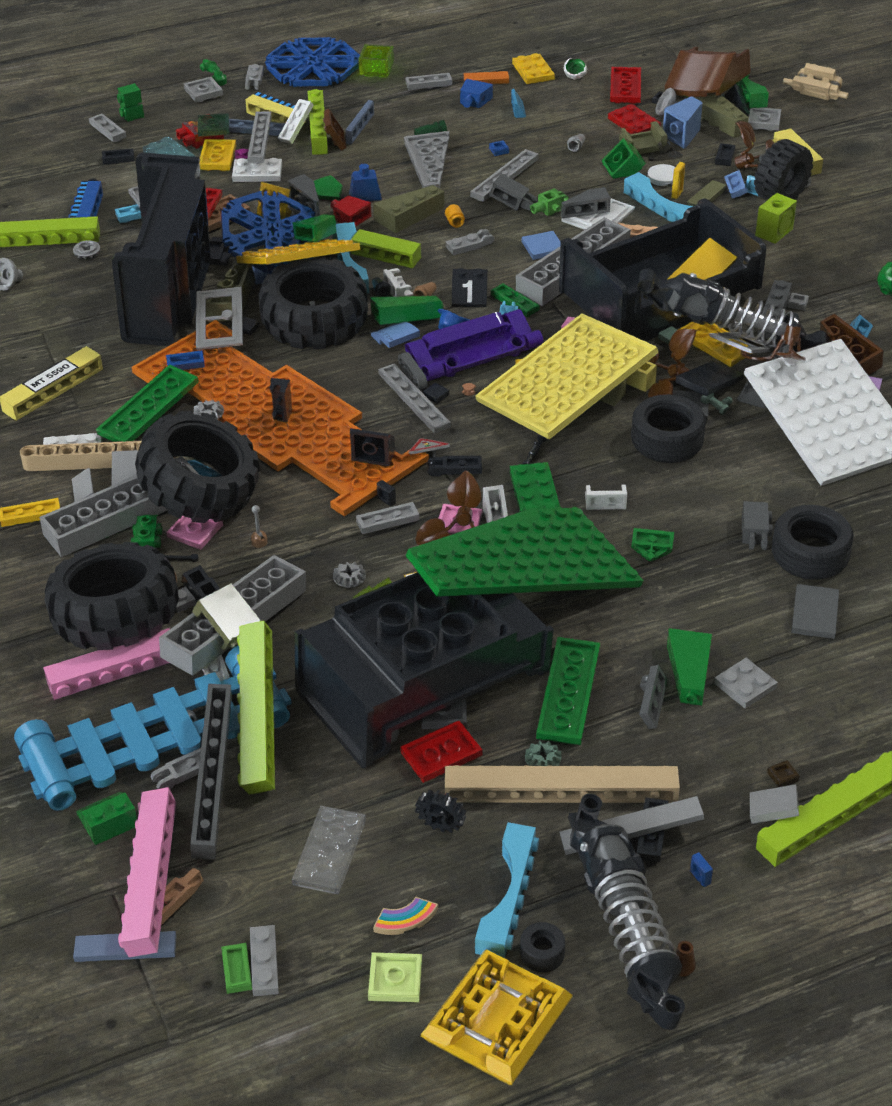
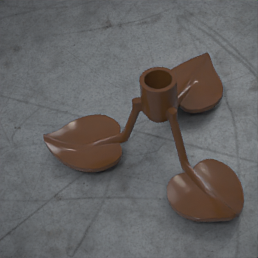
[735,121,775,169]
[741,325,806,362]
[648,329,697,398]
[415,470,482,545]

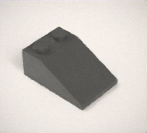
[288,174,320,217]

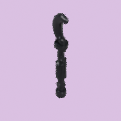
[522,434,547,465]

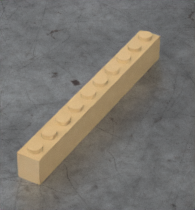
[445,765,680,803]

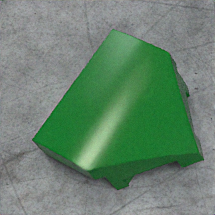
[314,175,343,201]
[631,528,674,561]

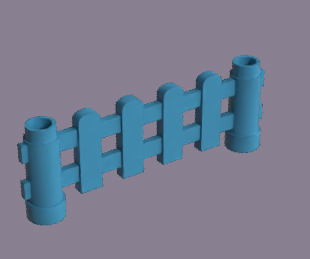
[14,646,291,810]

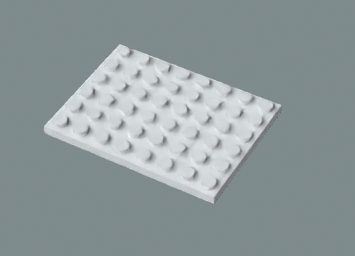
[744,339,892,486]

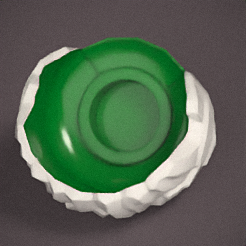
[564,58,587,80]

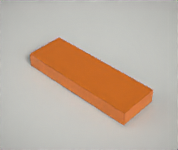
[464,71,509,84]

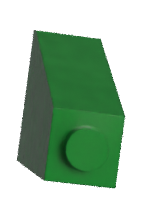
[292,214,337,242]

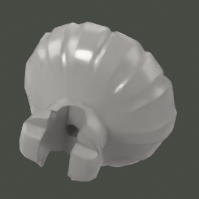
[655,88,678,116]
[0,258,23,291]

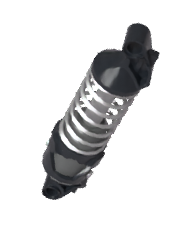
[637,269,828,352]
[568,794,685,1030]

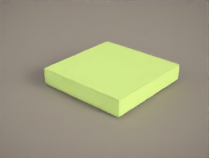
[368,953,422,1002]

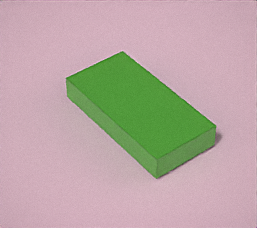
[221,943,252,994]

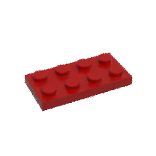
[610,67,641,104]

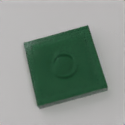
[198,113,230,136]

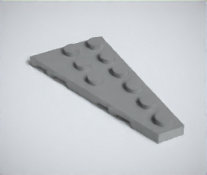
[404,131,449,189]

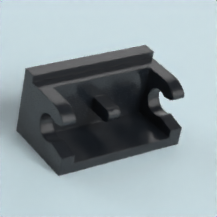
[269,378,292,422]

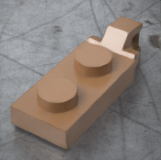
[161,868,204,925]

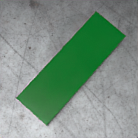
[490,283,540,317]

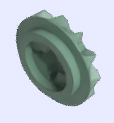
[525,740,561,766]

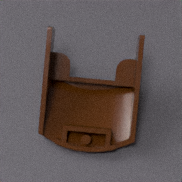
[665,46,751,97]

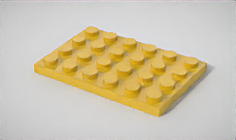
[236,239,360,264]

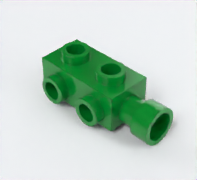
[131,515,163,549]

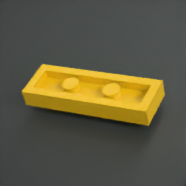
[0,498,60,527]

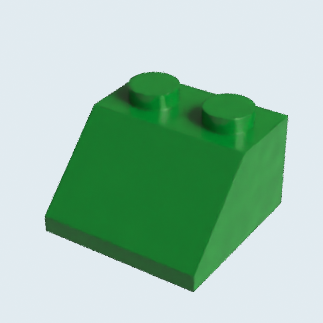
[601,138,646,179]
[76,792,137,845]

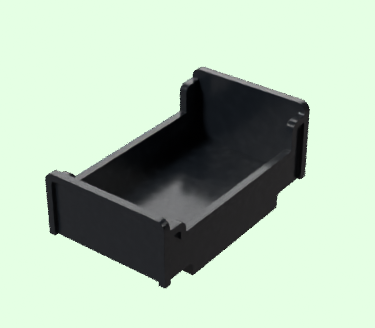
[112,153,211,346]
[559,198,767,341]
[295,572,554,769]

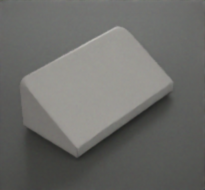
[72,468,94,502]

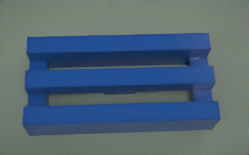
[166,351,205,370]

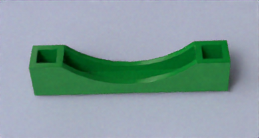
[736,74,769,109]

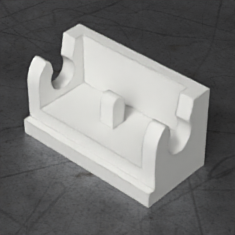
[383,268,413,297]
[585,485,627,510]

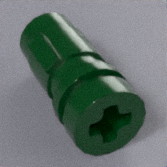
[414,120,447,135]

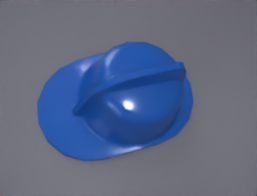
[438,309,470,329]

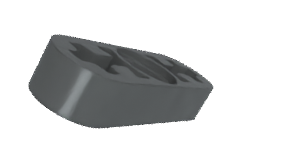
[398,352,428,390]

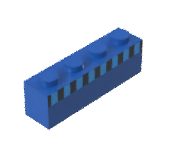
[68,181,103,218]

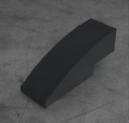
[181,565,220,602]

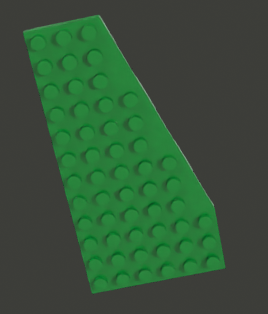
[406,507,644,596]

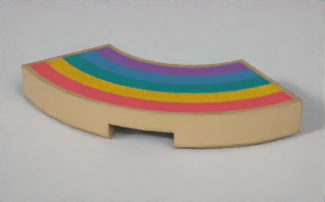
[373,897,438,935]

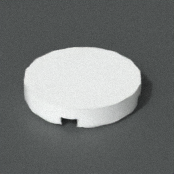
[647,164,675,187]

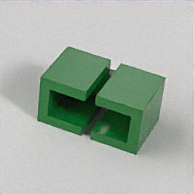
[117,83,144,122]

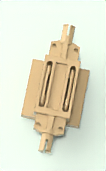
[783,63,849,100]

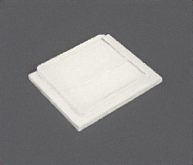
[561,198,635,230]

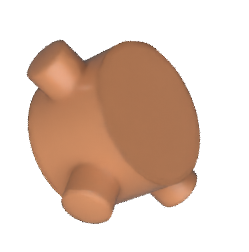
[462,383,476,396]

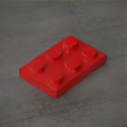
[608,104,661,134]
[400,720,483,783]

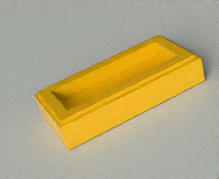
[671,162,685,199]

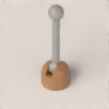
[251,505,268,548]

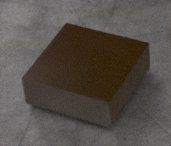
[767,760,800,787]

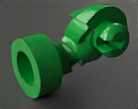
[200,59,227,86]

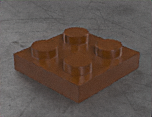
[323,109,346,151]

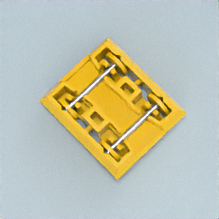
[421,949,573,1085]

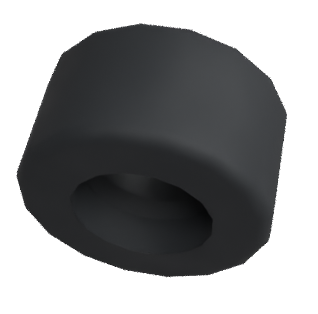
[520,922,565,972]

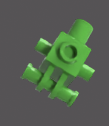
[530,188,568,216]

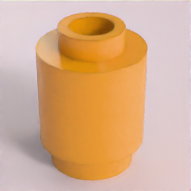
[445,204,465,228]

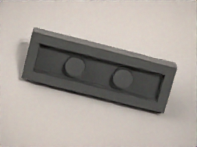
[639,665,668,729]

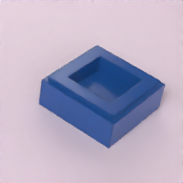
[489,141,509,156]
[690,852,713,887]

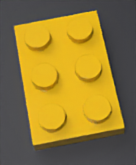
[512,53,555,84]
[199,139,236,171]

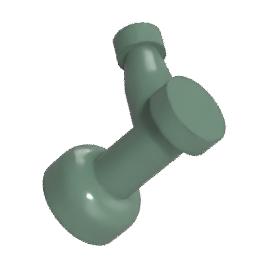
[700,393,733,415]

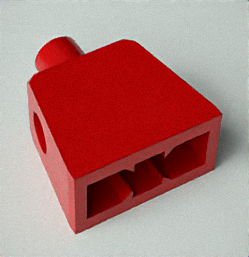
[330,196,371,227]

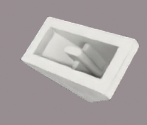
[483,485,508,523]

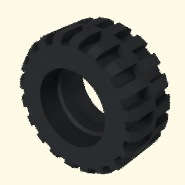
[754,139,813,200]

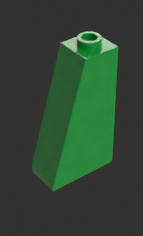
[370,296,444,325]
[667,628,712,706]

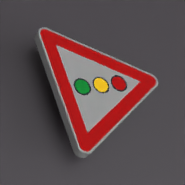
[409,438,450,457]

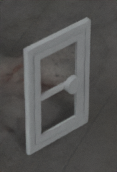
[196,287,243,350]
[709,332,775,353]

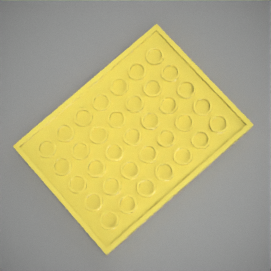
[475,313,658,440]

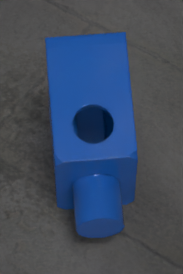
[460,79,493,108]
[349,164,382,201]

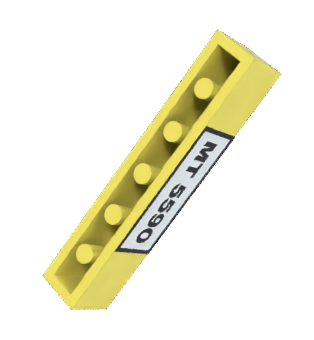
[0,346,103,421]

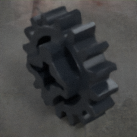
[415,790,467,833]

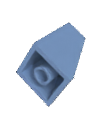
[663,96,703,149]

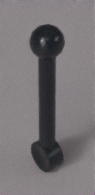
[164,554,199,562]

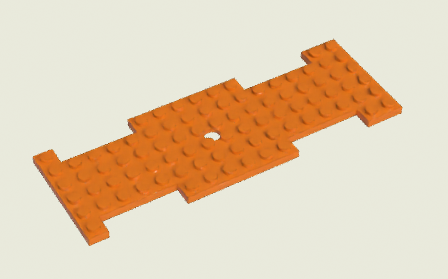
[132,320,429,517]

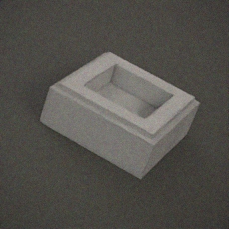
[788,293,809,311]

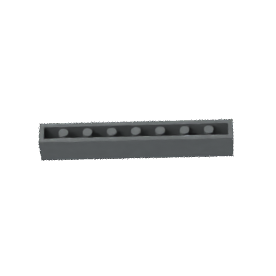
[191,684,232,860]

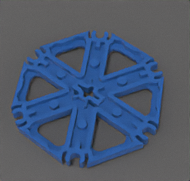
[265,37,360,87]
[221,191,323,274]

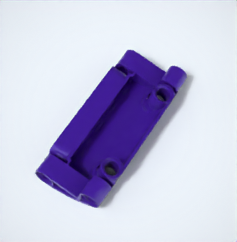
[405,309,544,381]

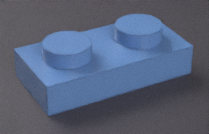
[724,170,747,199]

